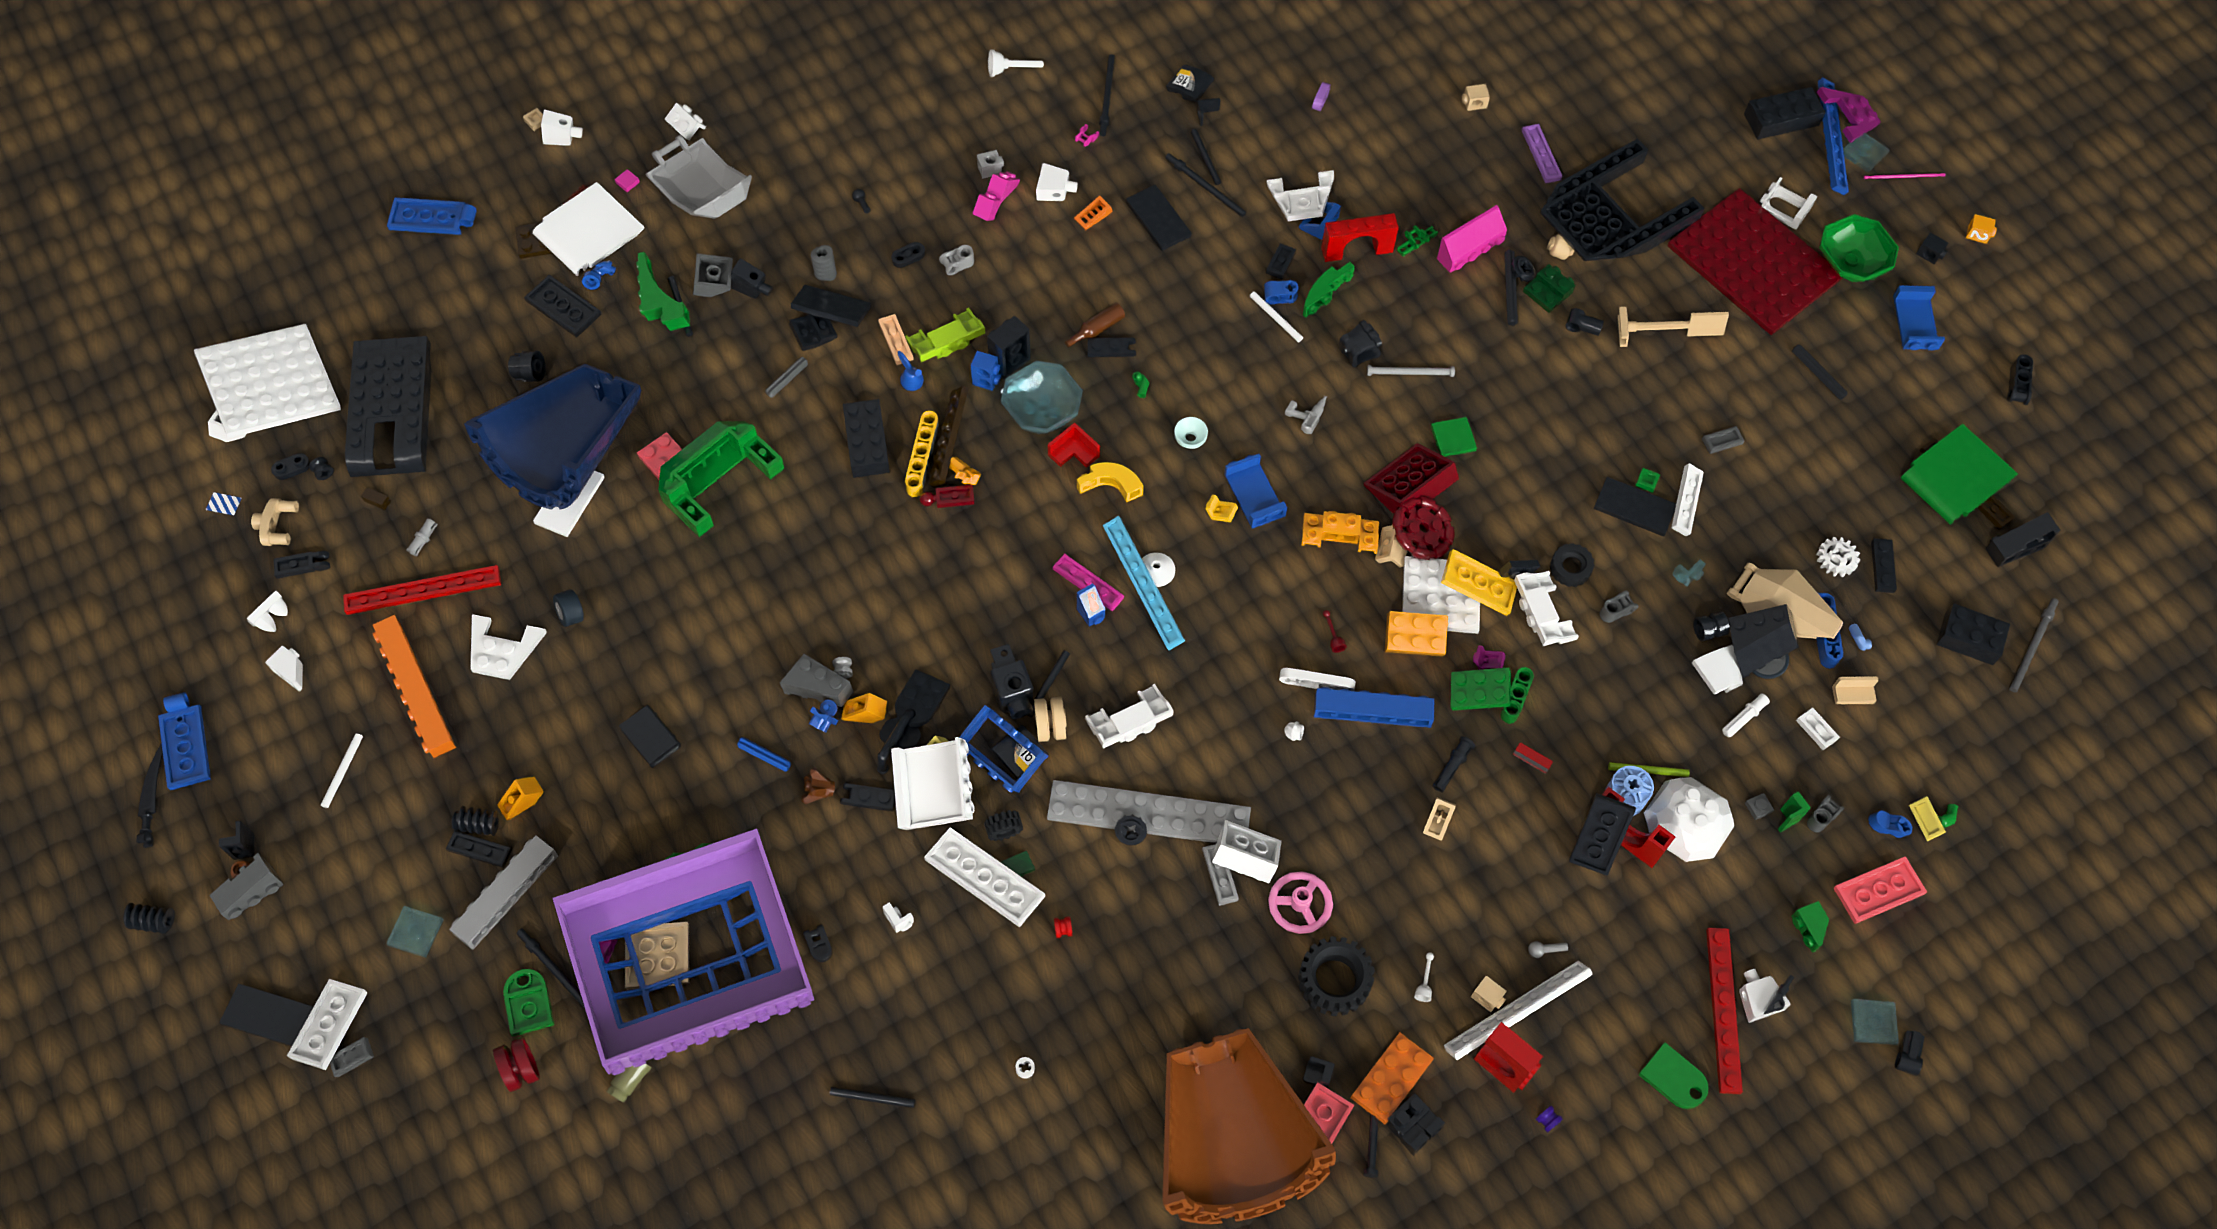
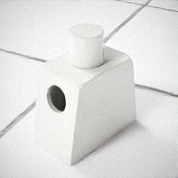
[541,110,583,145]
[1036,163,1078,201]
[1739,969,1791,1023]

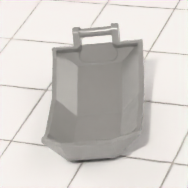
[645,135,752,219]

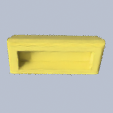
[1909,796,1946,841]

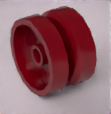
[493,1036,540,1092]

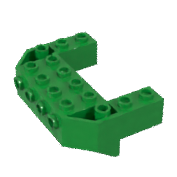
[658,421,784,537]

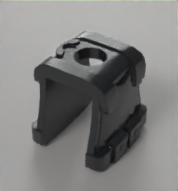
[1339,320,1382,367]

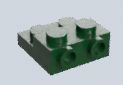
[1523,264,1575,313]

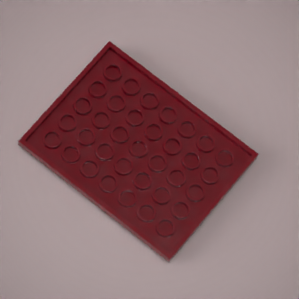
[1667,188,1842,336]

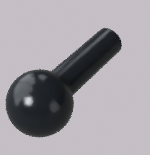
[852,189,871,214]

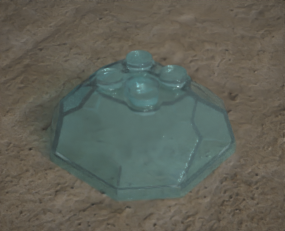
[1001,361,1083,434]

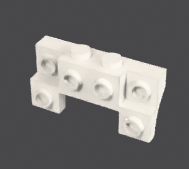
[1514,571,1579,646]
[1085,684,1174,748]

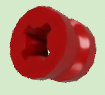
[1054,916,1073,938]

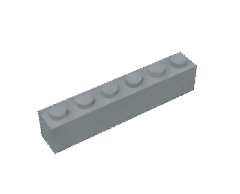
[449,836,558,950]

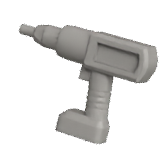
[1285,396,1327,434]

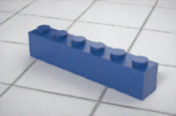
[1314,687,1434,728]

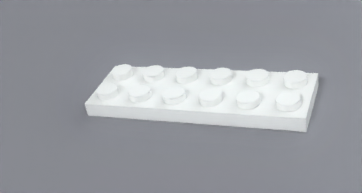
[924,828,1045,927]

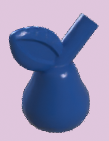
[898,351,924,391]

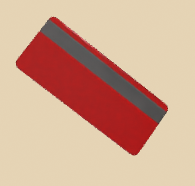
[1513,743,1553,773]

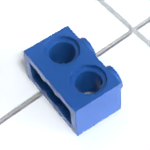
[971,351,1001,391]

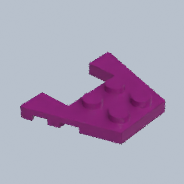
[1817,87,1881,143]

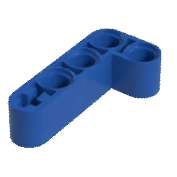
[1816,593,1843,669]

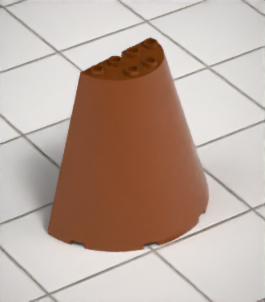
[1163,1028,1336,1224]

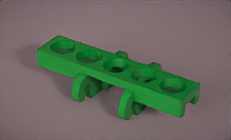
[1397,226,1438,257]

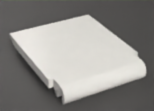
[533,182,644,276]

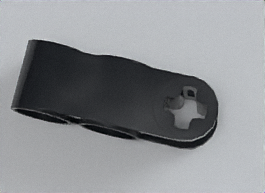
[2007,354,2034,405]

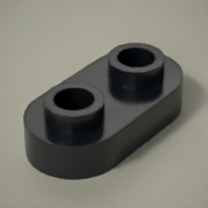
[891,242,925,268]
[271,453,311,480]

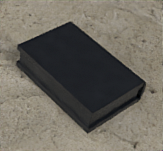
[619,705,681,768]

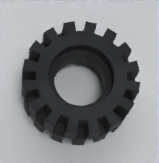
[984,810,1023,841]

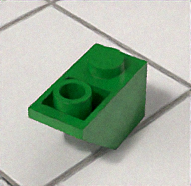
[1791,901,1829,952]

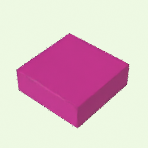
[614,169,640,192]

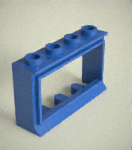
[959,705,1049,793]

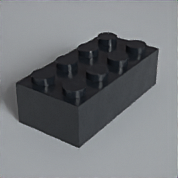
[1744,87,1826,140]
[843,399,890,478]

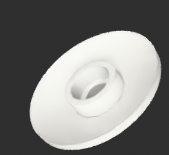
[1142,553,1175,587]

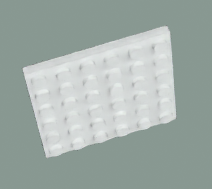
[194,324,341,438]

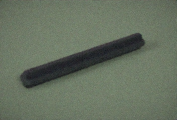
[1504,249,1518,326]

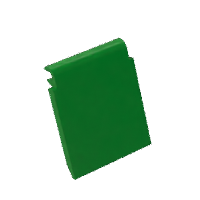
[1900,423,2018,525]

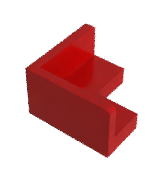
[1048,422,1100,468]

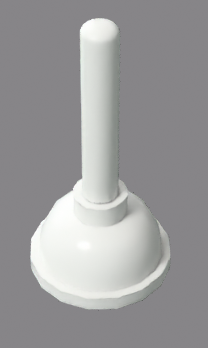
[988,49,1044,77]

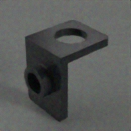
[1197,98,1220,126]

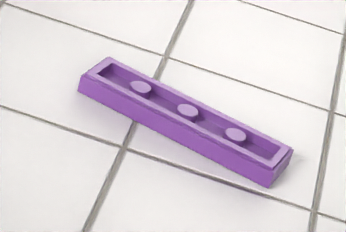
[1522,124,1563,184]

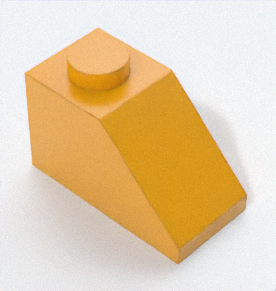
[842,693,887,723]
[497,777,544,820]

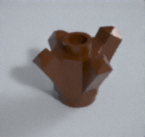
[801,767,835,804]

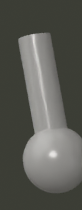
[1528,941,1568,958]

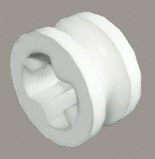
[1016,1057,1035,1078]

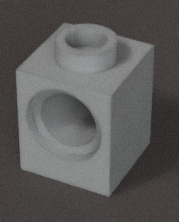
[977,150,1004,179]

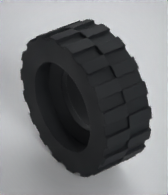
[1550,543,1595,587]

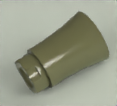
[606,1064,652,1103]

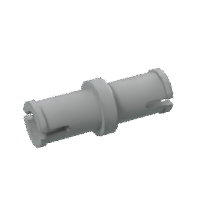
[407,519,438,556]

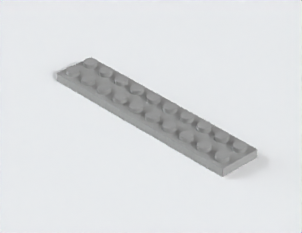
[1047,780,1251,843]

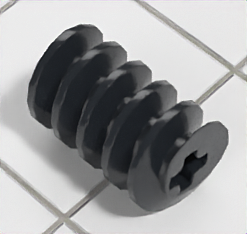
[452,806,499,836]
[123,903,175,934]

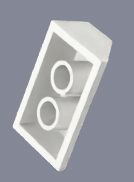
[1212,820,1281,883]

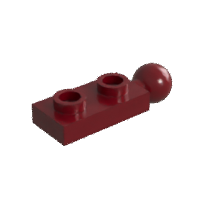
[920,485,975,508]

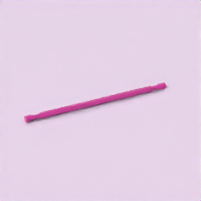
[1863,173,1946,179]

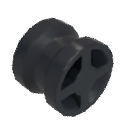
[309,457,334,480]

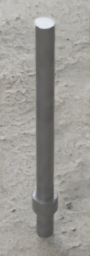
[2009,598,2059,692]

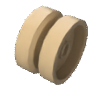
[1034,696,1067,742]

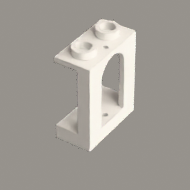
[1760,177,1817,230]

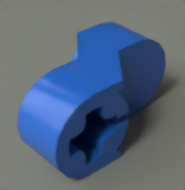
[1869,811,1912,838]

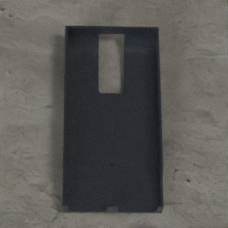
[345,336,432,477]

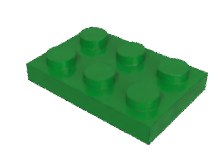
[1451,668,1511,711]

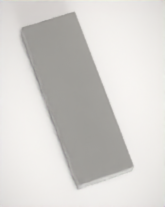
[1202,844,1239,906]

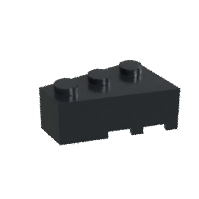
[1986,512,2061,567]

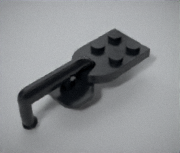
[877,669,950,774]

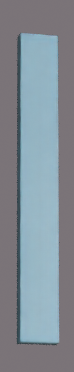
[1103,516,1185,650]

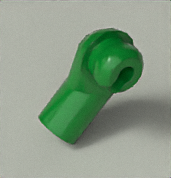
[1132,371,1149,398]
[1938,804,1958,828]

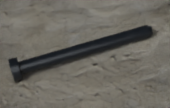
[1363,1114,1379,1178]

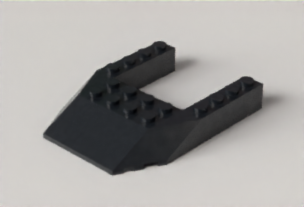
[1540,139,1705,261]

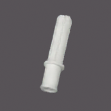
[1722,693,1770,737]

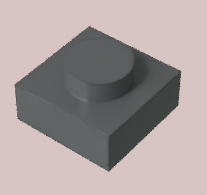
[1745,793,1774,820]

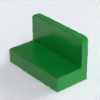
[1778,791,1811,833]

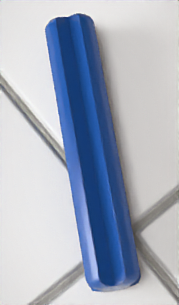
[737,737,791,772]

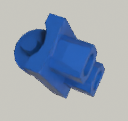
[809,700,839,733]

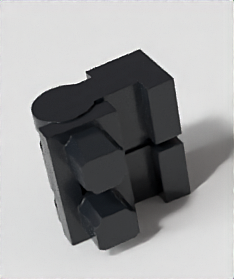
[1387,1093,1445,1156]

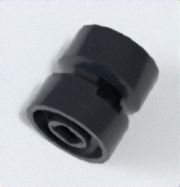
[1693,611,1730,641]

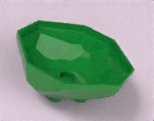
[1819,214,1899,282]

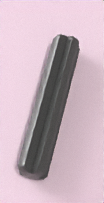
[765,357,808,398]

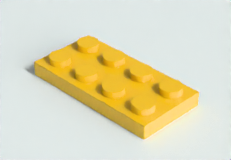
[1441,549,1517,616]

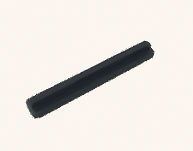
[1792,344,1848,400]

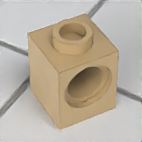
[1462,84,1490,111]
[1471,976,1507,1012]

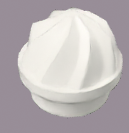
[1284,721,1304,741]

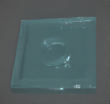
[1843,133,1889,173]
[386,906,443,958]
[1851,999,1899,1045]

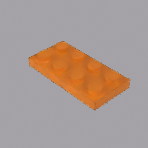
[1351,1032,1434,1124]

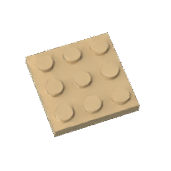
[625,922,690,990]

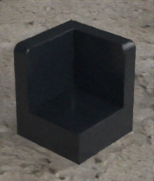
[1303,1056,1335,1088]

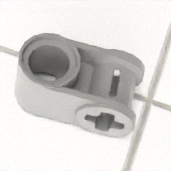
[939,245,974,275]

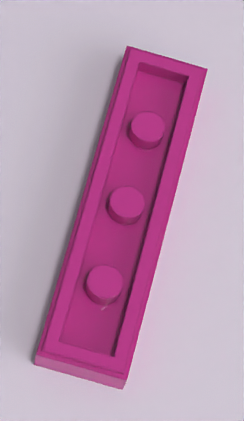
[1053,553,1124,611]

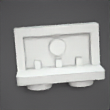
[665,103,706,140]

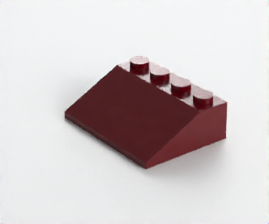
[1363,443,1459,518]

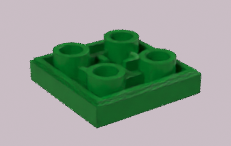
[1431,417,1477,457]

